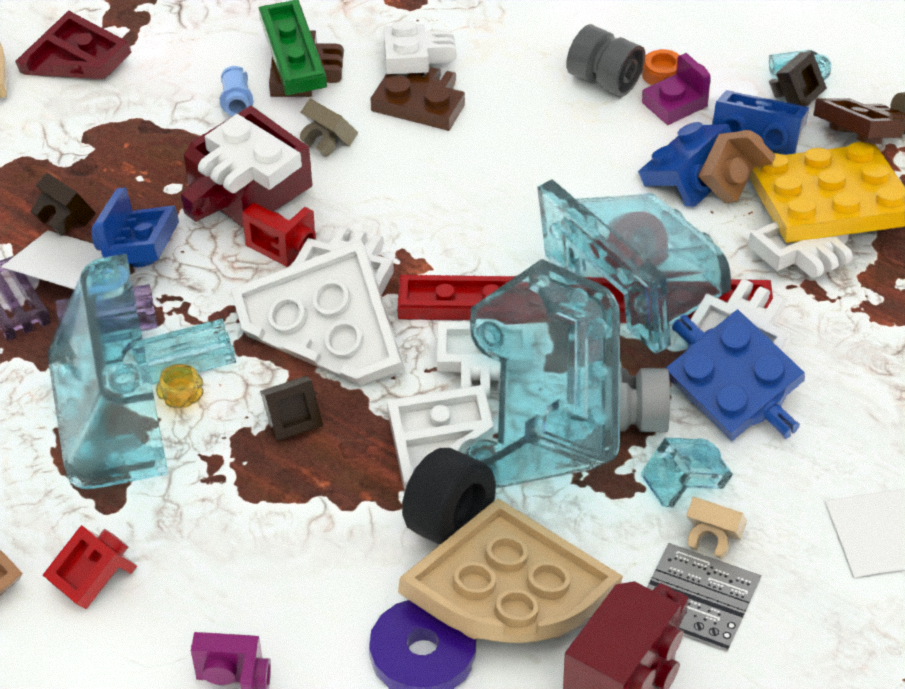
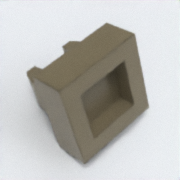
[300,98,359,157]

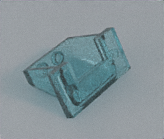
[537,179,731,354]

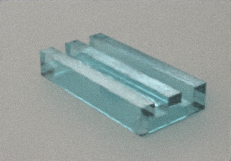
[130,319,236,387]

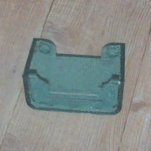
[47,254,168,489]
[465,259,620,489]

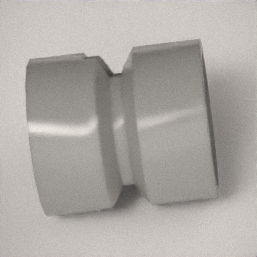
[597,368,670,432]

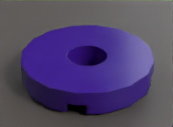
[369,600,476,689]

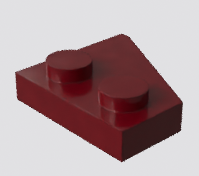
[15,10,132,79]

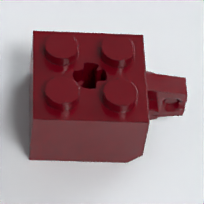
[181,105,313,228]
[563,581,689,689]

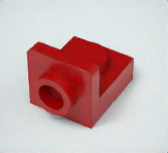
[242,202,316,267]
[42,525,137,609]

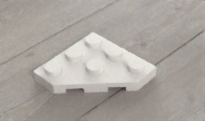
[230,240,405,386]

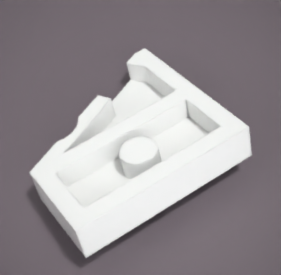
[387,385,494,492]

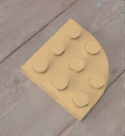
[398,498,623,643]

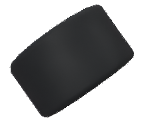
[402,447,496,545]

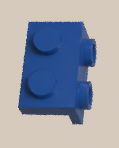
[638,122,731,207]
[92,187,179,267]

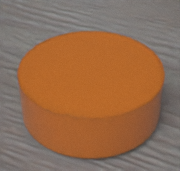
[642,49,679,85]

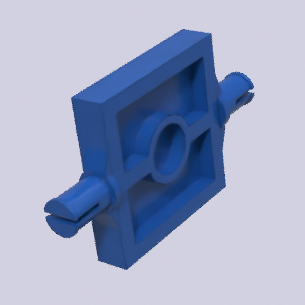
[666,309,805,441]

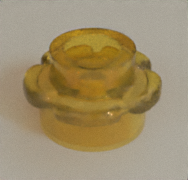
[156,364,204,408]

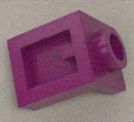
[642,53,711,126]
[190,632,271,689]

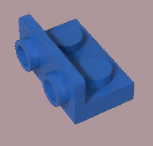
[712,90,810,155]

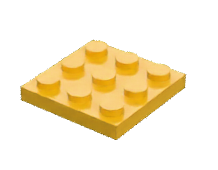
[749,142,905,243]

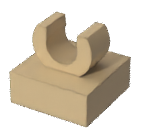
[686,496,747,559]

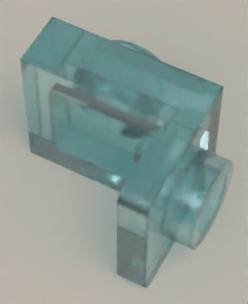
[641,437,733,507]

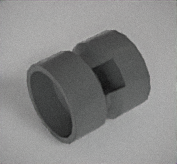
[566,24,646,97]

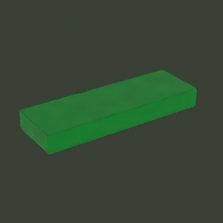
[258,0,327,95]

